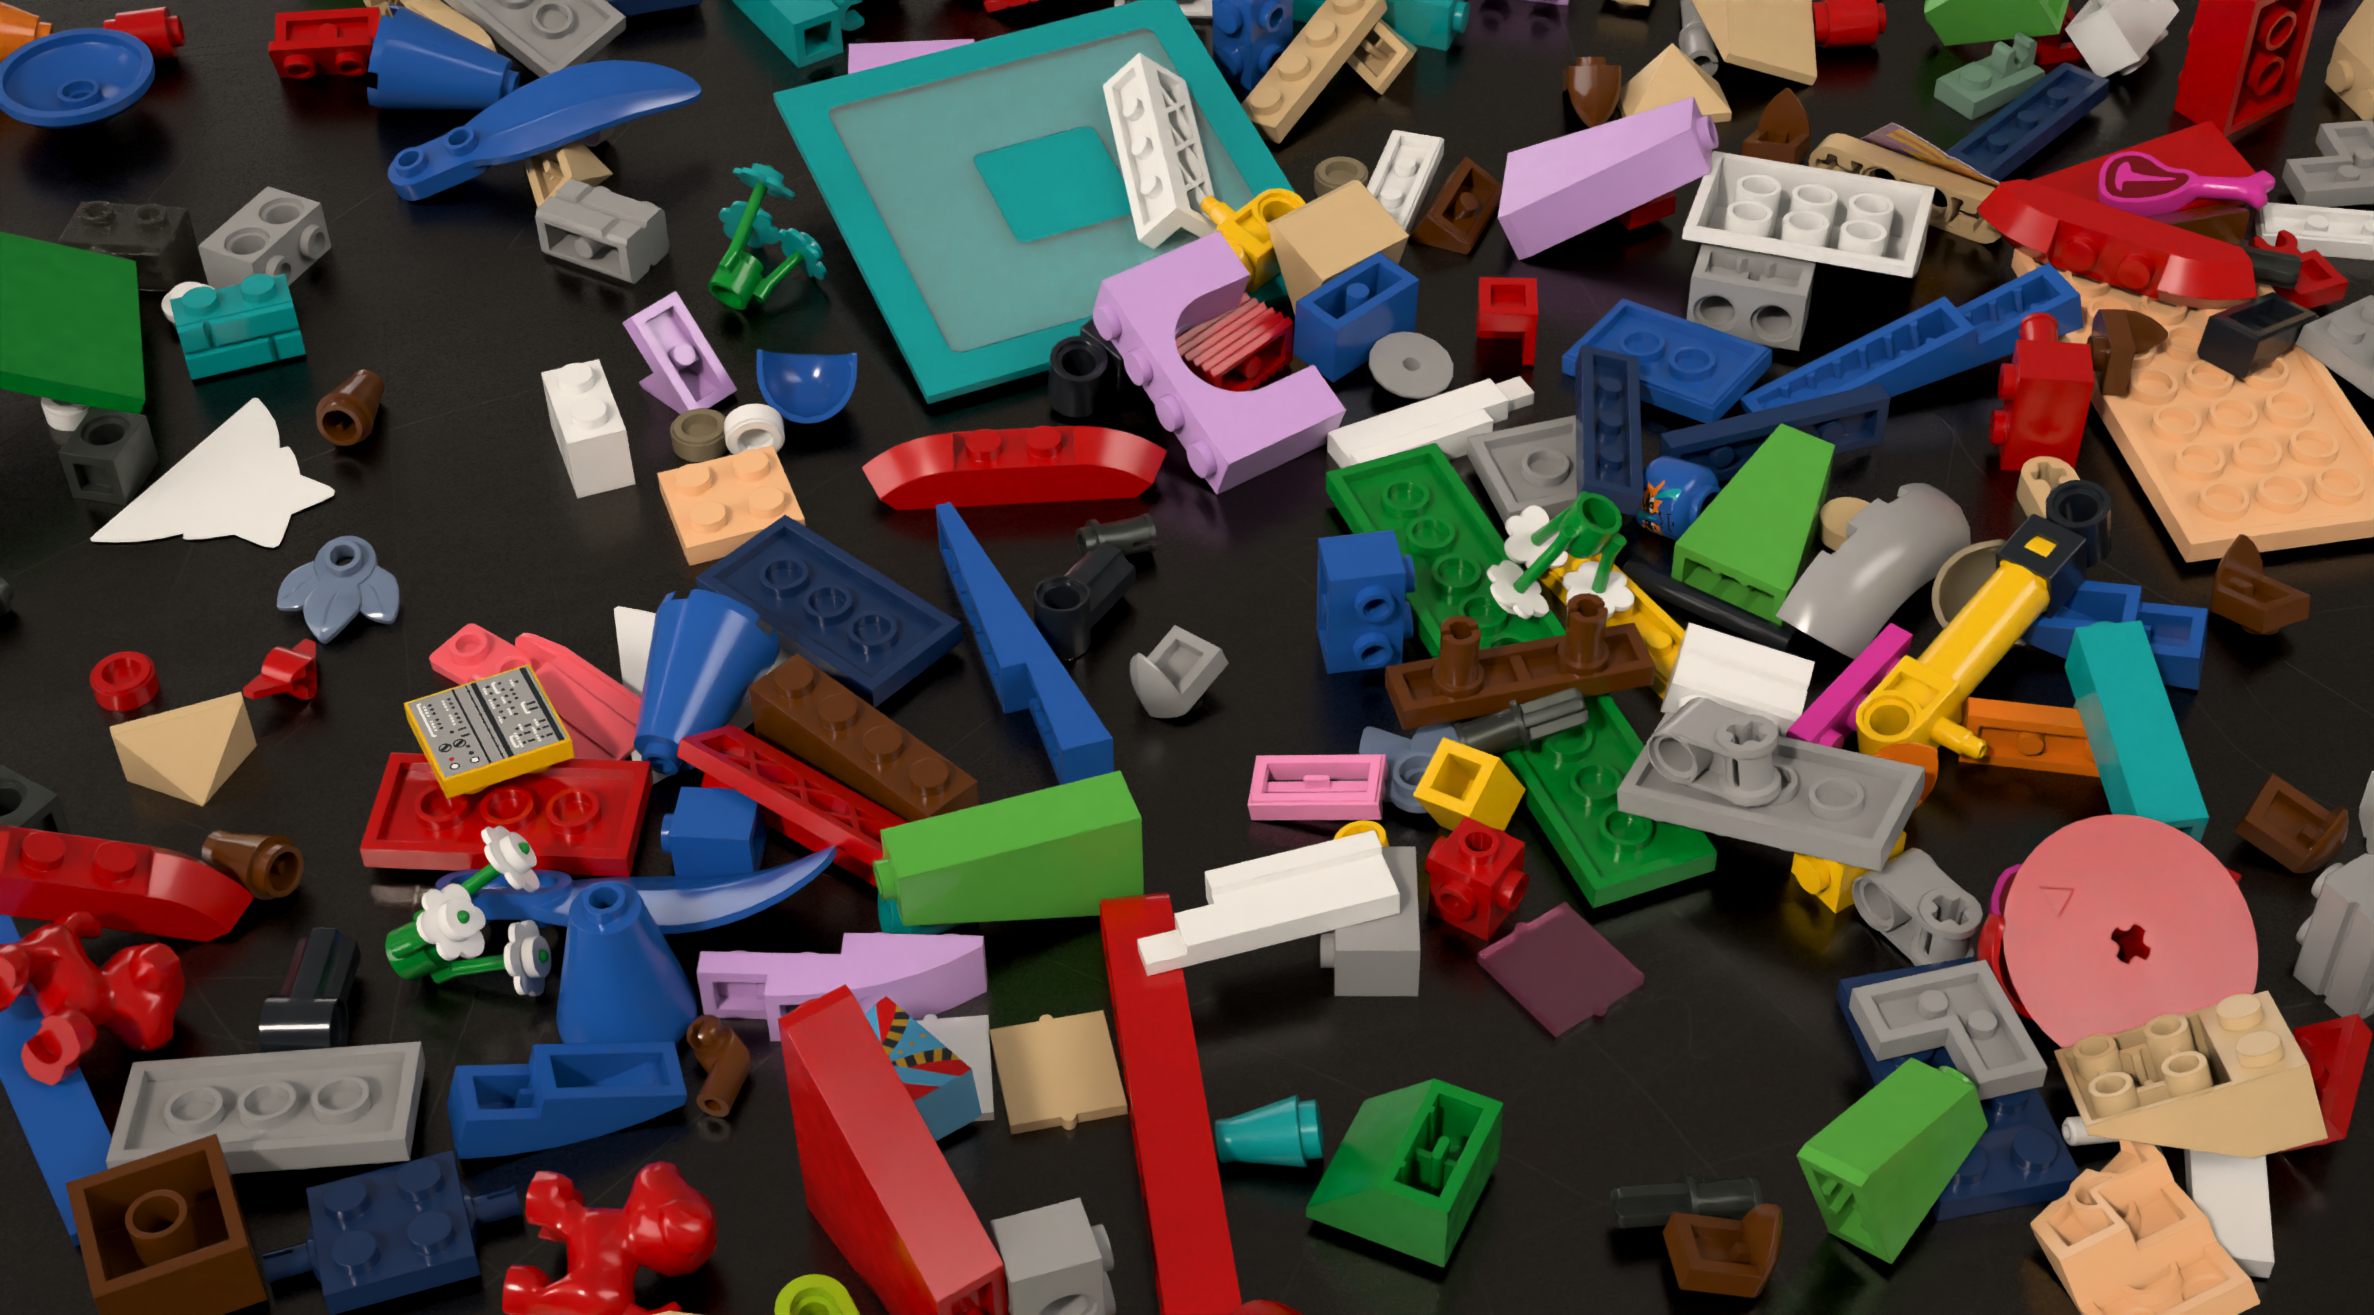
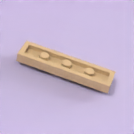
[1241,0,1387,144]

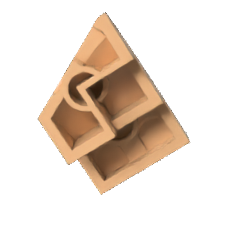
[2030,1140,2260,1315]

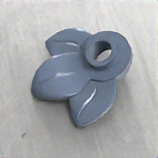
[277,536,400,644]
[1338,722,1459,813]

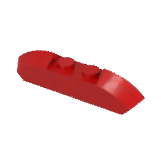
[1976,179,2257,309]
[862,425,1167,511]
[0,825,255,942]

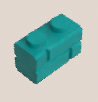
[170,274,306,380]

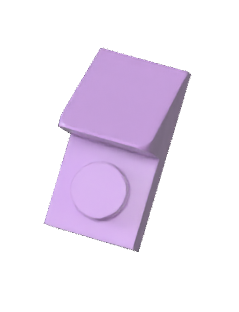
[623,291,737,414]

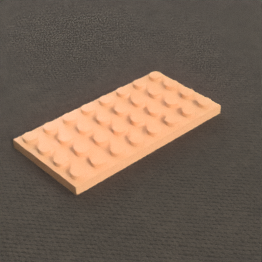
[2011,249,2374,563]

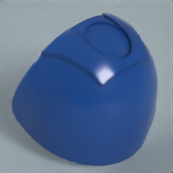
[756,349,857,424]

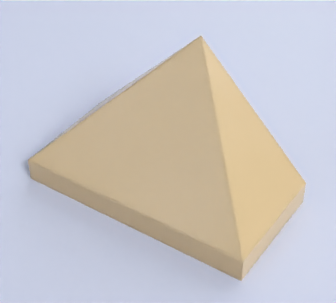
[1346,18,1418,95]
[1617,43,1732,123]
[522,140,613,207]
[110,692,257,806]

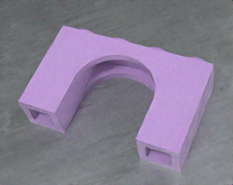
[1092,230,1346,495]

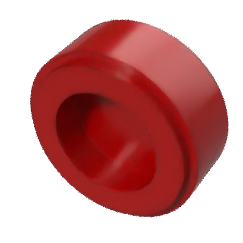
[90,651,160,712]

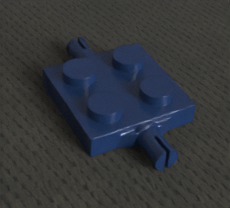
[262,1150,523,1315]

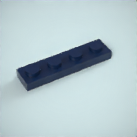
[1945,62,2110,182]
[1575,345,1644,517]
[1659,383,1891,482]

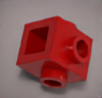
[1425,816,1529,941]

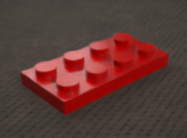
[360,752,654,877]

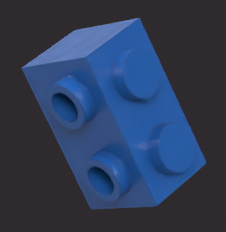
[1212,0,1293,91]
[1293,252,1419,383]
[1316,530,1415,674]

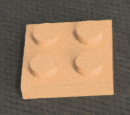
[657,445,806,566]

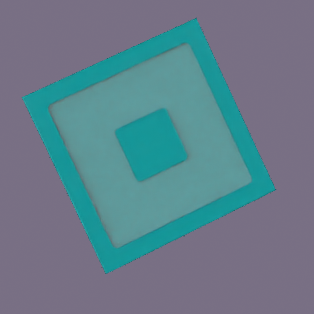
[773,0,1295,404]

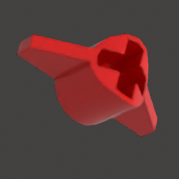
[243,639,317,700]

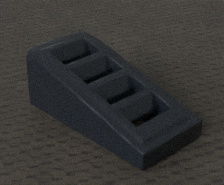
[2197,292,2320,379]

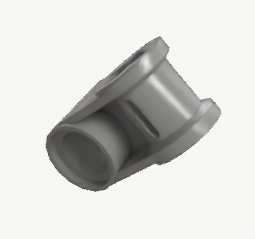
[1646,697,1782,807]
[1852,848,1983,966]

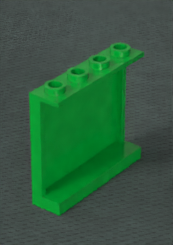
[0,232,146,414]

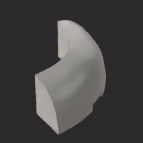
[1776,483,1971,660]

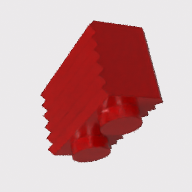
[1175,292,1293,392]

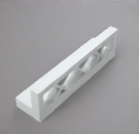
[1103,52,1218,249]

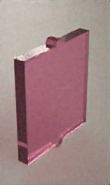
[1477,902,1645,1037]

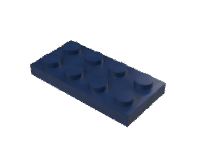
[696,515,963,708]
[1836,957,2080,1221]

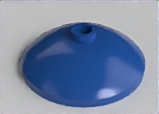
[0,28,155,129]

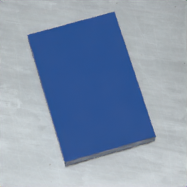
[1562,298,1772,423]

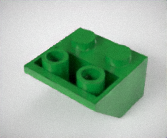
[1306,1078,1504,1268]

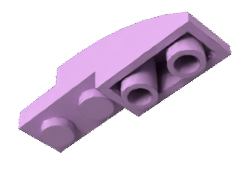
[697,932,988,1041]

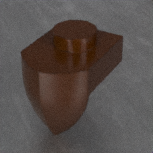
[1562,57,1621,128]
[1742,88,1811,165]
[2086,309,2168,396]
[2211,534,2311,635]
[2233,773,2349,873]
[1662,1203,1784,1298]

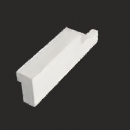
[1327,376,1534,468]
[1137,830,1400,976]

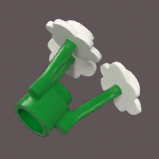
[1487,491,1634,619]
[385,826,551,996]

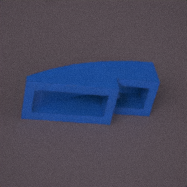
[2020,580,2208,690]
[447,1042,687,1160]

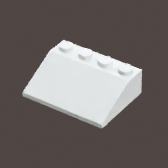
[1682,151,1935,278]

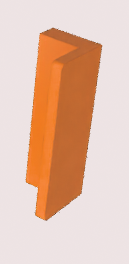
[1959,697,2100,777]

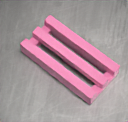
[1247,754,1389,820]

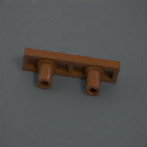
[1385,593,1656,730]

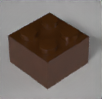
[66,1133,268,1315]

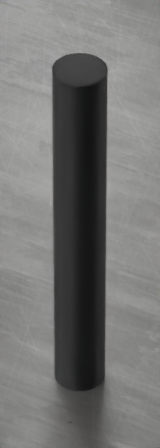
[1622,559,1797,654]

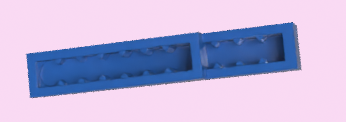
[1740,263,2083,414]
[936,502,1114,785]
[0,915,112,1247]

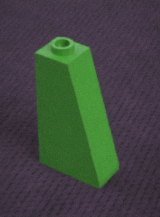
[1671,423,1835,628]
[873,770,1144,926]

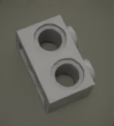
[198,186,331,289]
[1686,243,1816,351]

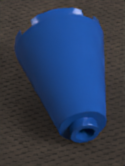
[367,4,520,111]
[634,589,780,775]
[556,881,698,1052]

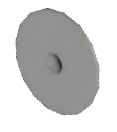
[1369,331,1453,399]

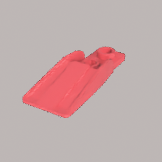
[429,624,641,760]

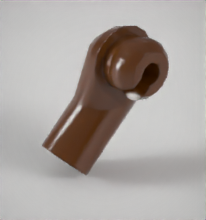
[686,1014,752,1117]

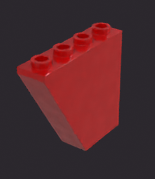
[778,984,1009,1315]

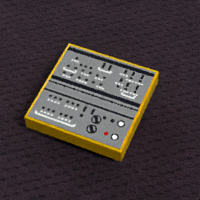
[404,664,575,799]

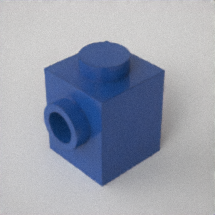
[661,787,768,876]

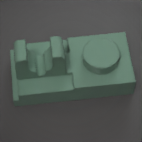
[1934,32,2046,121]

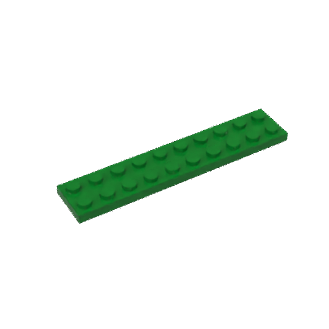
[1326,443,1718,909]

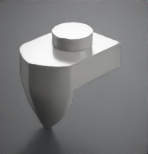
[1129,625,1229,718]

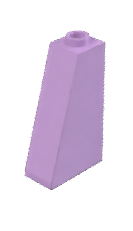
[1498,97,1719,260]

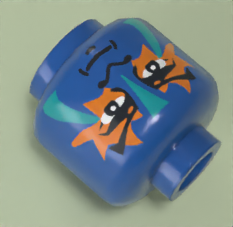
[1635,456,1722,541]

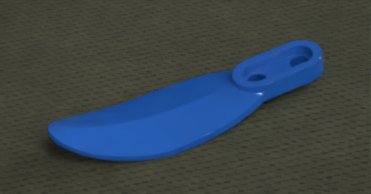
[388,60,702,201]
[436,845,838,934]

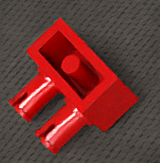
[1989,312,2095,471]

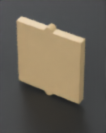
[989,1010,1128,1135]

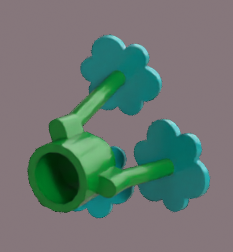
[707,163,828,310]

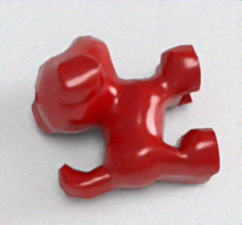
[0,909,185,1086]
[502,1161,718,1315]

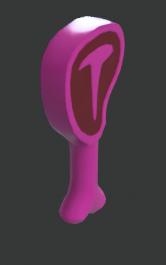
[2098,151,2275,217]

